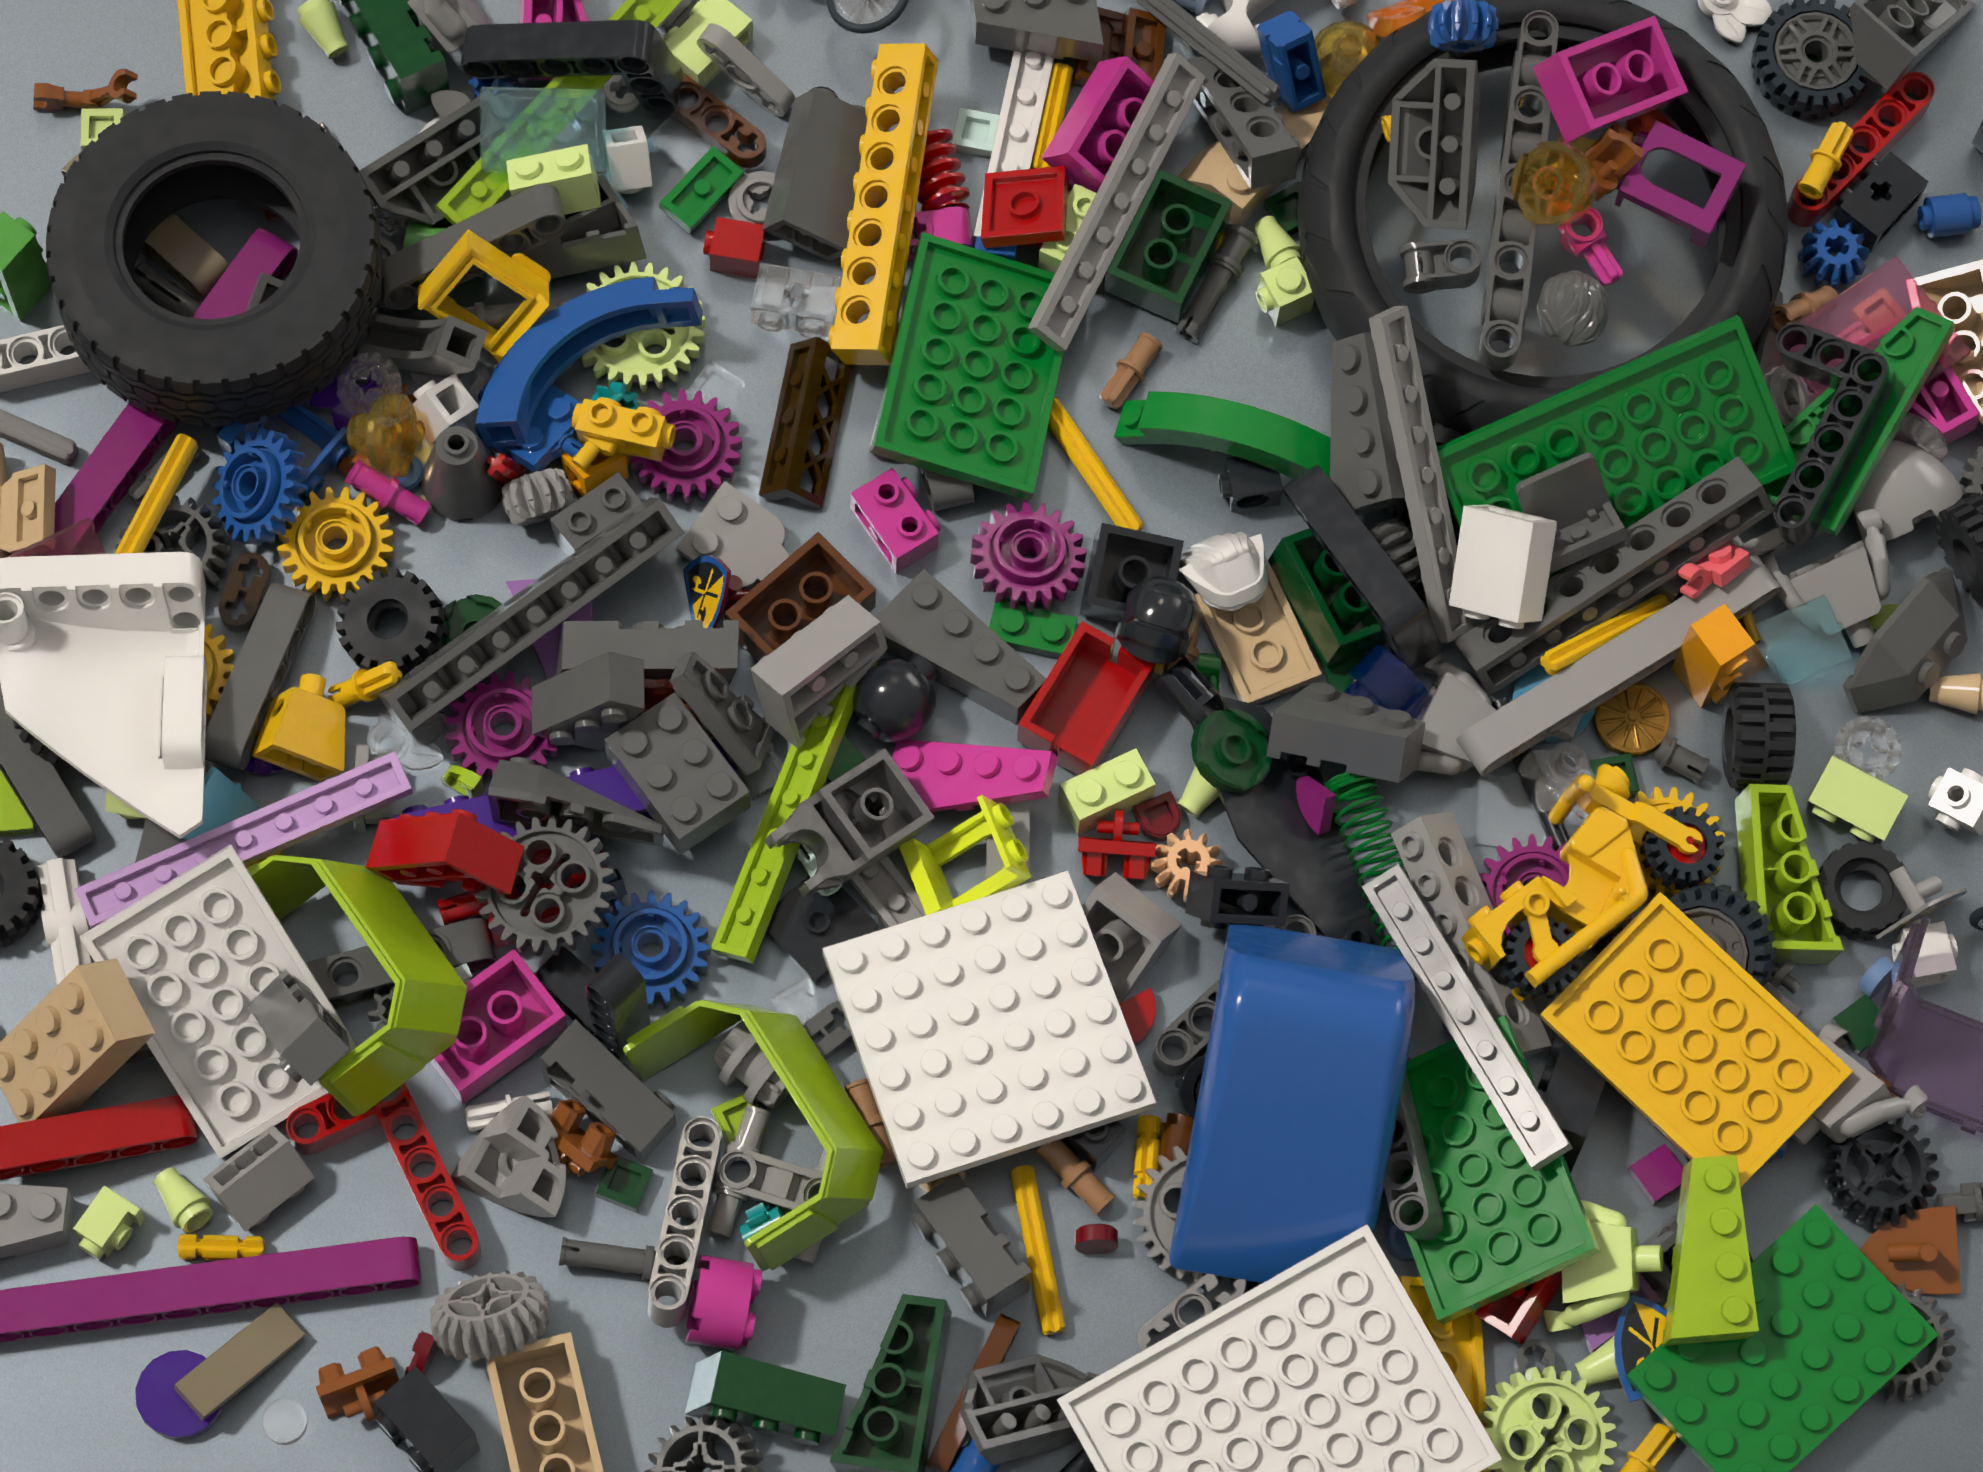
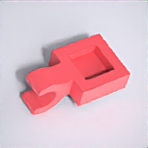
[1678,542,1751,599]

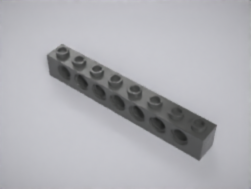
[1454,456,1774,696]
[377,497,684,733]

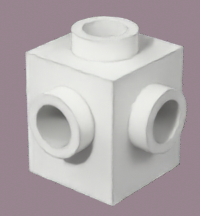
[1928,768,1983,836]

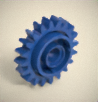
[212,428,308,546]
[591,890,711,1010]

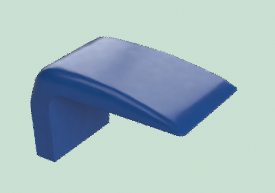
[1169,923,1415,1283]

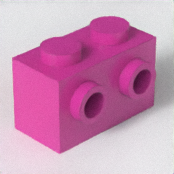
[850,468,941,573]

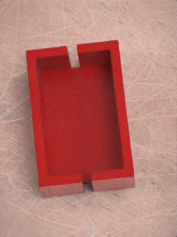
[1016,621,1155,775]

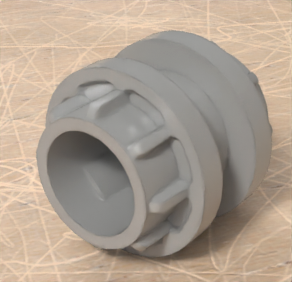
[713,1020,789,1108]

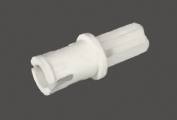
[465,1090,553,1131]

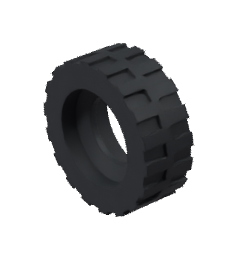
[1817,841,1907,941]

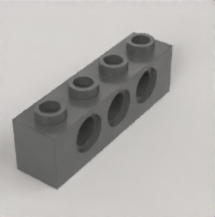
[1188,56,1301,190]

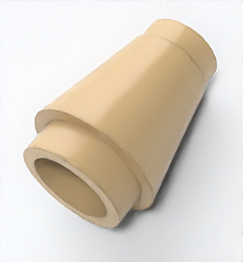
[1929,673,1983,715]

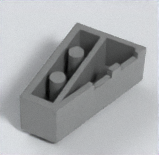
[0,1184,75,1259]

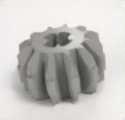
[501,468,574,526]

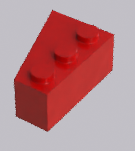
[365,809,525,895]

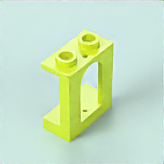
[899,795,1031,915]

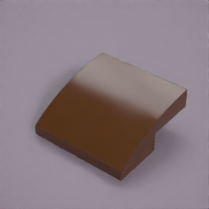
[1073,7,1166,86]

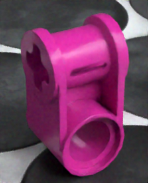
[908,207,974,262]

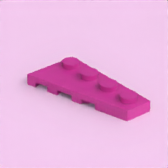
[892,740,1058,816]

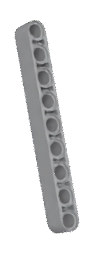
[1456,554,1781,775]

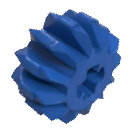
[1428,0,1499,54]
[1798,218,1869,289]

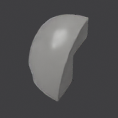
[1854,440,1964,544]
[450,1096,566,1217]

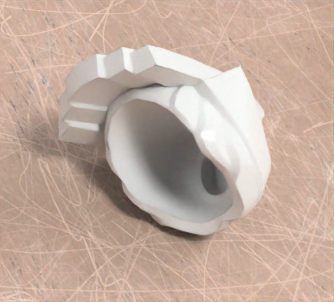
[1178,532,1269,612]

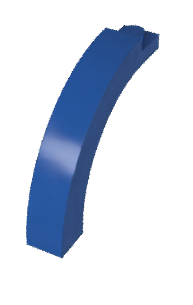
[476,277,703,447]

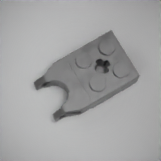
[764,748,935,897]

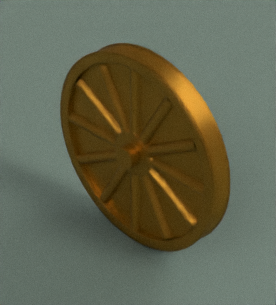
[1594,682,1670,756]

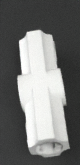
[38,858,92,985]

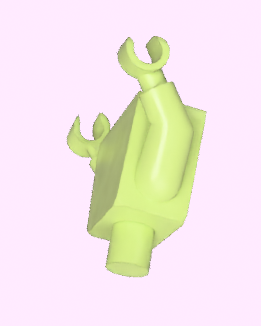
[1543,1199,1664,1332]

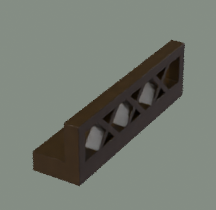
[759,337,852,509]

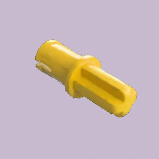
[1798,121,1853,199]
[328,661,402,709]
[1619,1423,1677,1472]

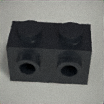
[1185,865,1290,929]

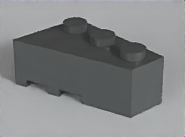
[524,174,647,279]
[532,651,645,751]
[1266,682,1426,783]
[540,1019,676,1163]
[911,1174,1032,1319]

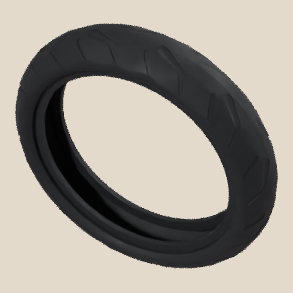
[1297,0,1788,435]

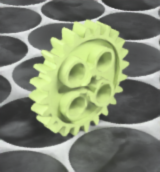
[582,262,706,393]
[1477,1366,1617,1472]

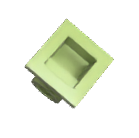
[73,1185,145,1260]

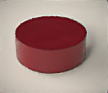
[1074,1224,1118,1254]

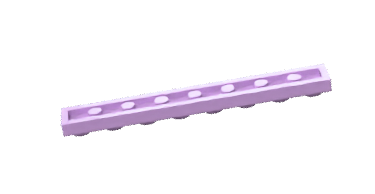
[74,751,413,929]

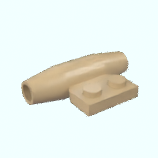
[0,443,56,558]

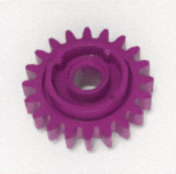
[630,389,742,503]
[970,501,1087,612]
[445,671,558,781]
[1479,834,1571,937]

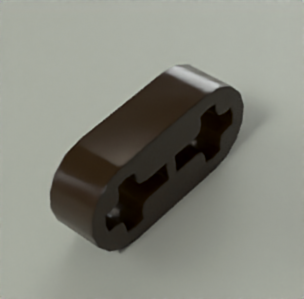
[218,552,272,633]

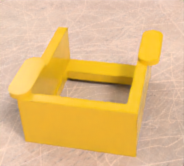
[417,229,551,363]

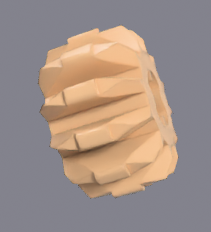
[1151,828,1224,903]

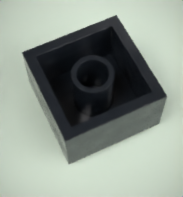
[1079,523,1184,622]
[375,1366,480,1472]

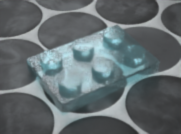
[480,87,606,174]

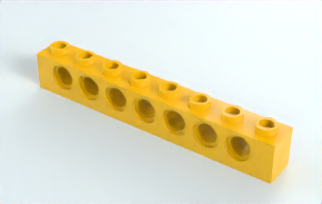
[829,43,939,365]

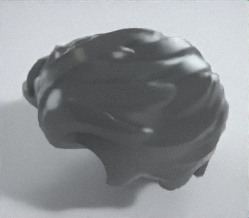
[1537,270,1608,347]

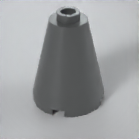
[421,426,504,521]

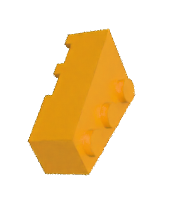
[1671,604,1768,708]

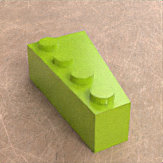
[1735,784,1844,965]
[1662,1155,1759,1346]

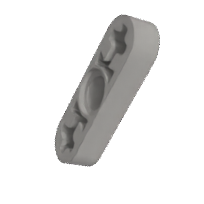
[697,23,795,117]
[1137,1274,1246,1351]

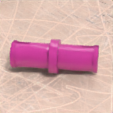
[345,459,431,526]

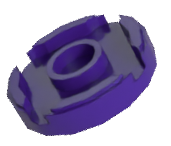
[135,1350,224,1440]

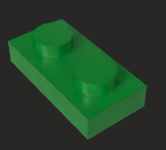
[659,145,744,234]
[989,601,1078,659]

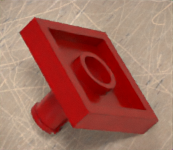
[981,165,1069,248]

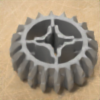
[430,1270,550,1362]

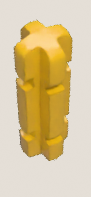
[1132,1115,1161,1200]
[178,1234,265,1261]

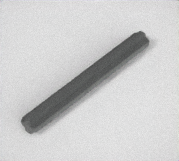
[1137,0,1281,105]

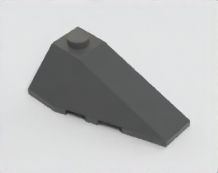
[1850,0,1976,90]
[488,757,664,846]

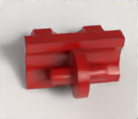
[1077,809,1156,879]

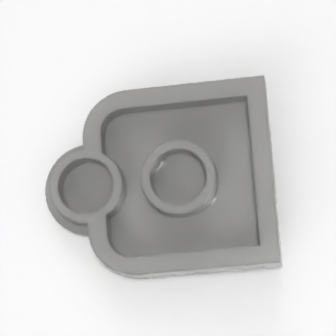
[676,481,789,589]

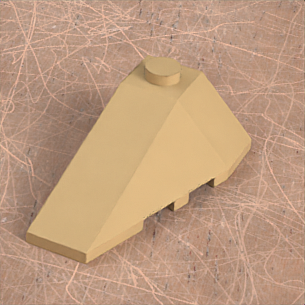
[1177,99,1328,226]
[1906,260,1983,425]

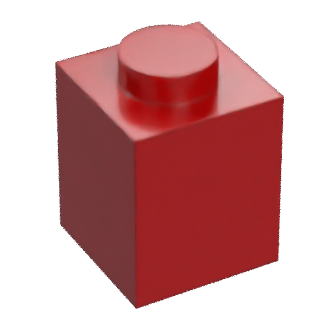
[703,217,766,279]

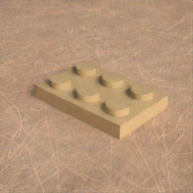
[1194,565,1322,705]

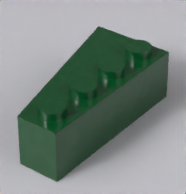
[338,0,450,116]
[829,1294,952,1472]

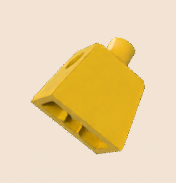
[252,673,345,783]

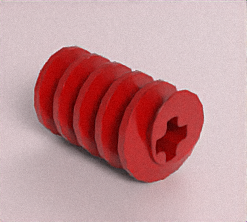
[917,129,970,211]

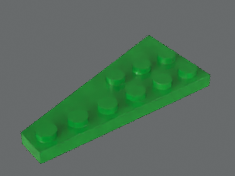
[1763,306,1956,538]

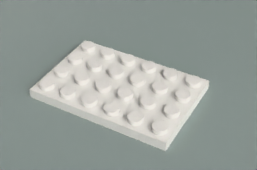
[80,844,358,1159]

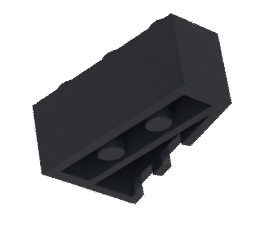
[1537,1033,1606,1174]

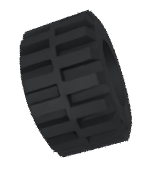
[1722,682,1796,788]

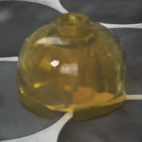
[1314,20,1382,98]
[1511,141,1598,226]

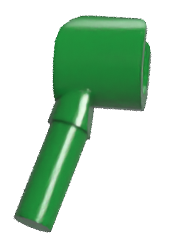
[1197,653,1221,694]

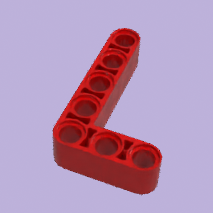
[286,1083,482,1271]

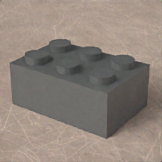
[604,692,751,855]

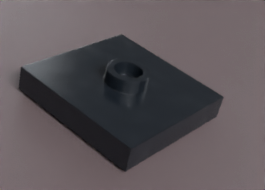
[765,876,879,985]

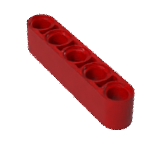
[1787,71,1935,228]
[0,1095,199,1180]

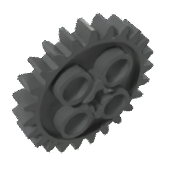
[475,815,617,957]

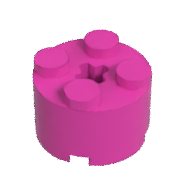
[686,1255,762,1351]

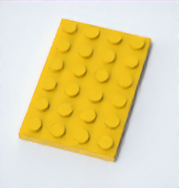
[1540,892,1853,1188]

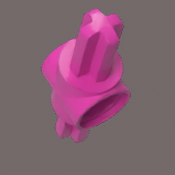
[1541,175,1623,286]

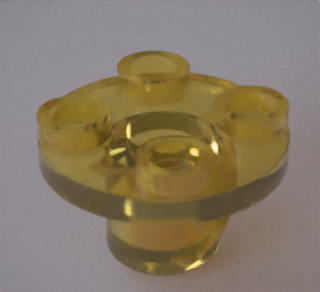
[346,393,425,478]

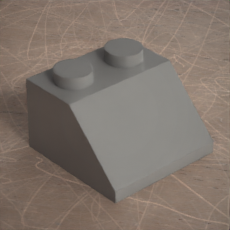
[1082,872,1182,1003]

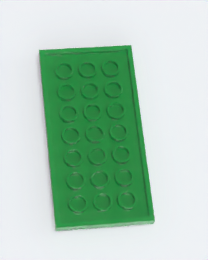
[1437,315,1797,579]

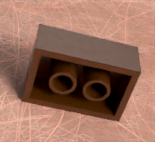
[725,532,876,662]

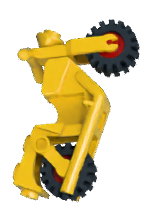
[1461,764,1725,1001]

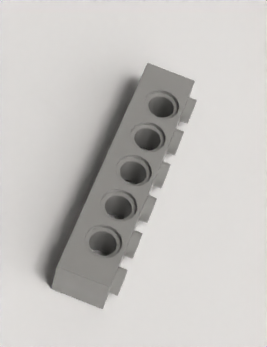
[1391,811,1552,1060]

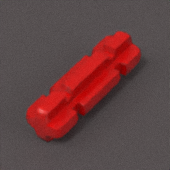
[485,453,527,484]

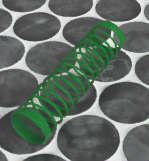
[1324,772,1418,981]

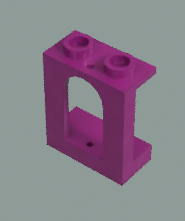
[1614,120,1746,248]

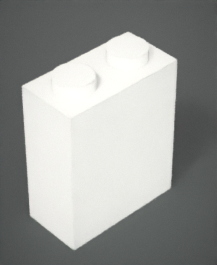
[1449,504,1557,629]

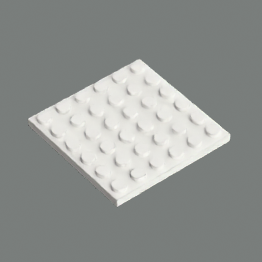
[823,871,1156,1189]

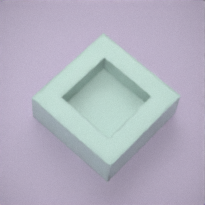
[952,108,1000,158]

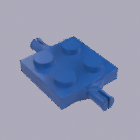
[474,384,584,472]

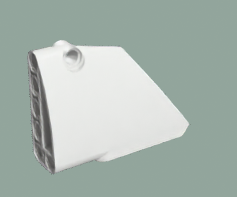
[0,552,207,839]

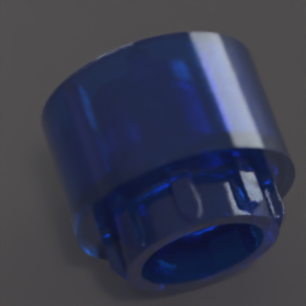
[1344,644,1429,714]

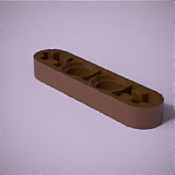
[670,73,767,168]
[926,1313,1021,1472]

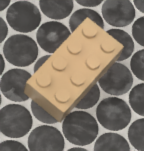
[0,958,155,1123]
[485,1332,604,1472]

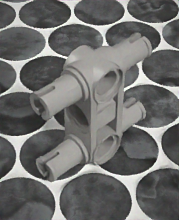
[707,1105,827,1264]

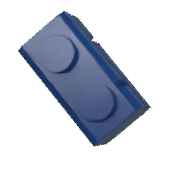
[1257,11,1327,112]

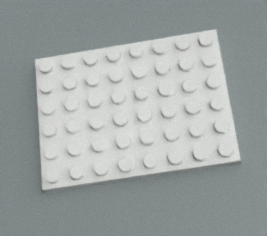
[1057,1224,1502,1472]

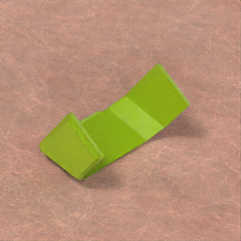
[247,855,467,1117]
[623,1000,883,1271]

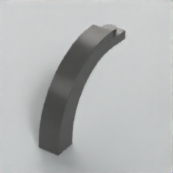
[245,272,488,375]

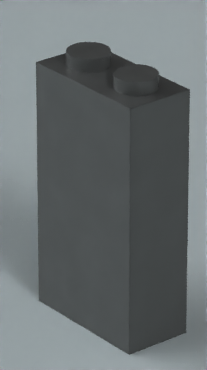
[762,88,867,262]

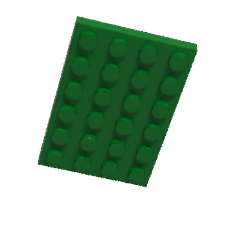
[870,232,1064,501]
[1392,1015,1601,1325]
[1625,1204,1939,1472]

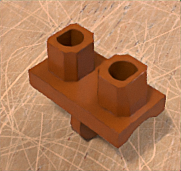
[1564,123,1643,202]
[548,1099,618,1177]
[316,1346,399,1424]

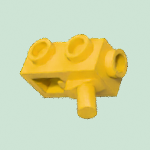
[572,397,676,471]

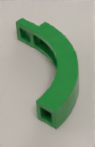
[1114,391,1330,479]

